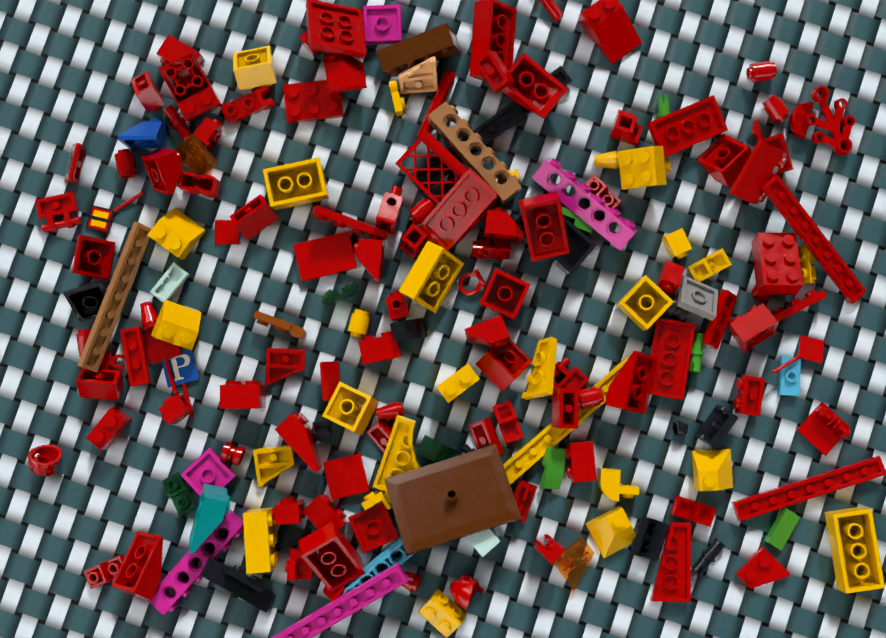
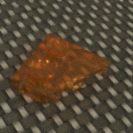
[174,133,218,175]
[554,536,594,590]

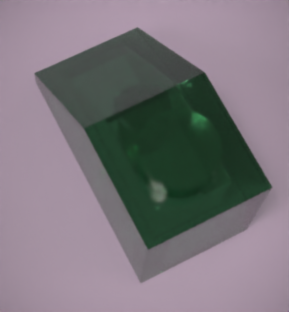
[416,434,459,463]

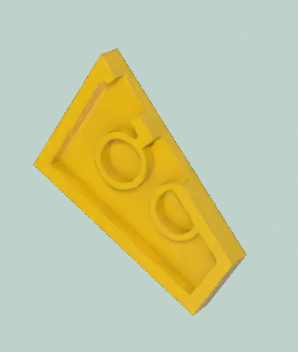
[521,337,557,400]

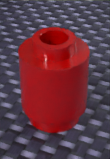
[746,61,777,83]
[762,94,790,124]
[114,149,137,178]
[408,197,436,225]
[578,386,604,410]

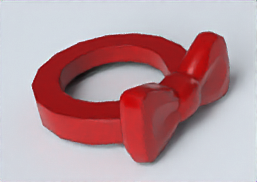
[458,269,486,295]

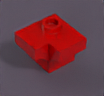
[609,110,643,146]
[399,223,439,260]
[285,546,314,581]

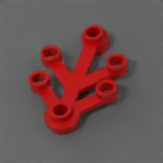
[804,86,855,156]

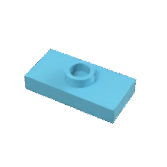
[778,357,801,396]

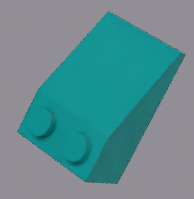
[189,484,231,554]

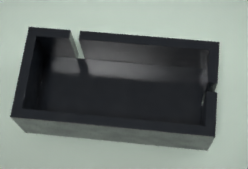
[515,194,597,276]

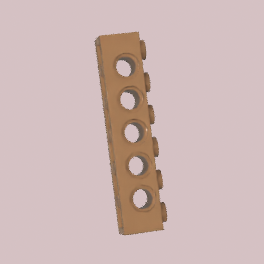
[428,101,522,206]

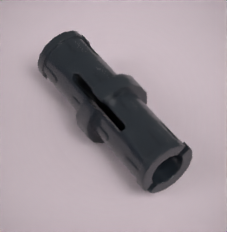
[691,538,725,576]

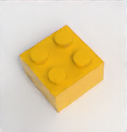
[618,146,667,190]
[616,275,674,331]

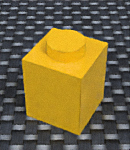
[661,228,692,260]

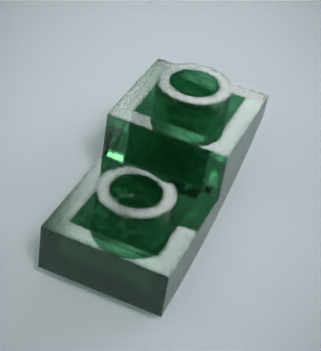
[321,281,361,306]
[161,472,198,517]

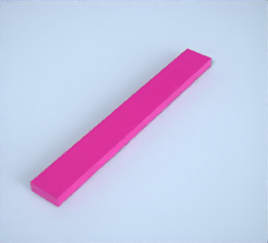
[271,563,409,638]

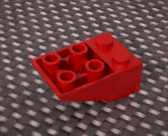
[158,51,222,123]

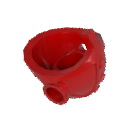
[27,445,62,476]
[449,574,485,611]

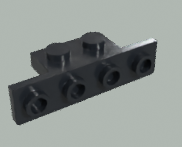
[200,557,276,612]

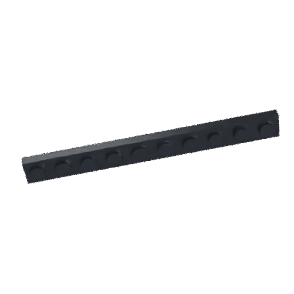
[410,66,572,194]

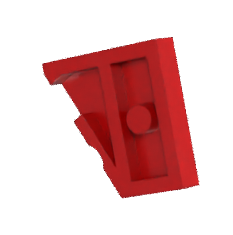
[265,347,306,385]
[735,546,790,589]

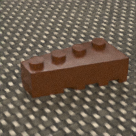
[377,23,462,77]

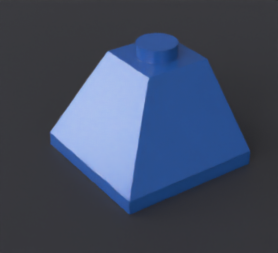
[118,119,167,148]

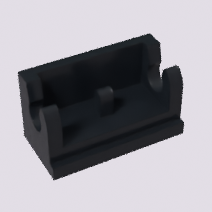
[695,405,739,449]

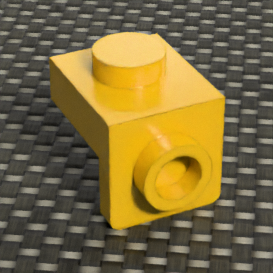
[361,490,392,510]

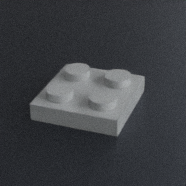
[677,276,718,321]

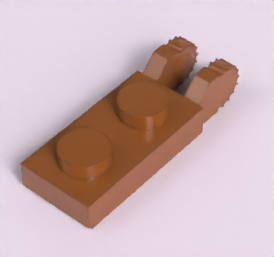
[253,311,306,339]

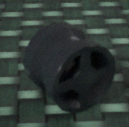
[312,421,332,438]

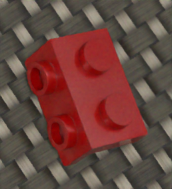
[733,375,765,417]

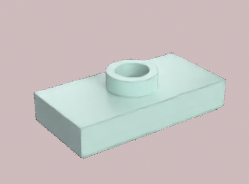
[150,262,190,302]

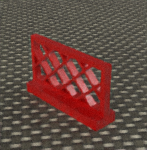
[395,129,468,205]

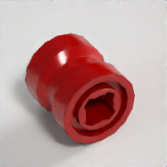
[220,441,246,466]

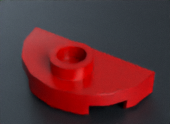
[789,102,814,140]

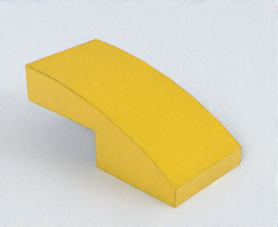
[688,248,732,282]

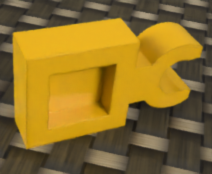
[389,80,406,117]

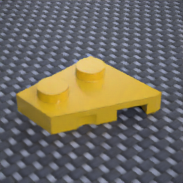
[253,445,295,487]

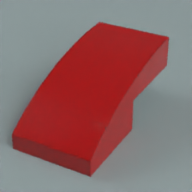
[492,400,524,445]
[670,495,716,527]

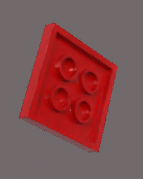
[306,0,366,58]

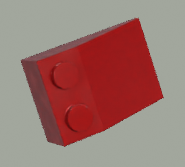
[578,0,642,65]
[500,53,568,119]
[518,192,570,262]
[605,351,657,414]
[274,412,322,473]
[111,531,163,601]

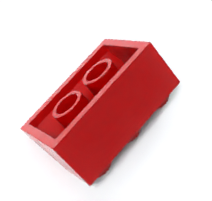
[729,140,788,205]

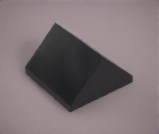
[63,280,109,322]

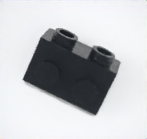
[631,516,669,561]

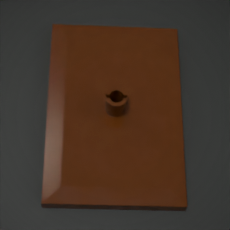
[384,444,521,555]

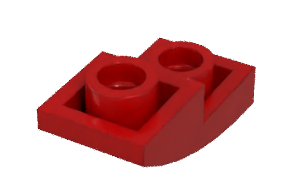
[585,175,622,209]
[84,554,125,589]

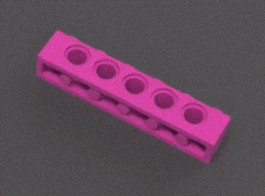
[532,158,638,251]
[147,509,244,615]

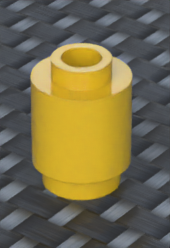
[347,309,370,338]

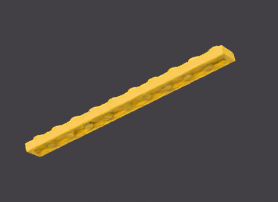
[503,356,629,484]

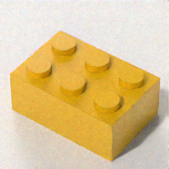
[263,157,329,210]
[399,241,464,313]
[243,507,279,574]

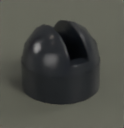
[672,420,689,436]

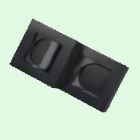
[390,318,428,343]

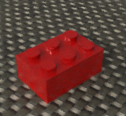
[751,233,803,295]
[298,521,365,593]

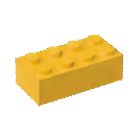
[825,506,885,594]

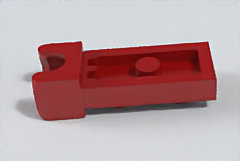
[220,86,276,125]

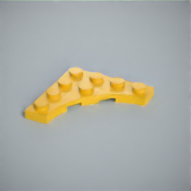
[373,415,421,492]

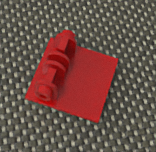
[797,402,851,456]

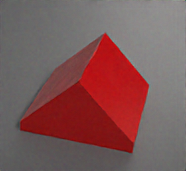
[72,235,115,280]

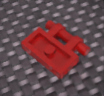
[35,192,82,232]
[550,357,590,397]

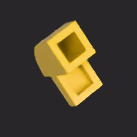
[598,468,639,502]

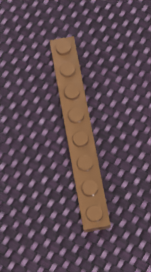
[77,222,151,373]

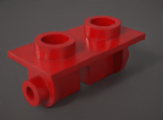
[472,239,511,260]
[514,479,537,523]

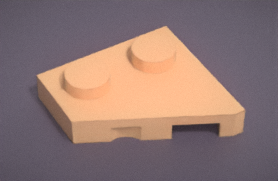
[399,56,438,94]

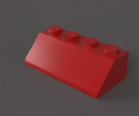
[470,0,516,81]

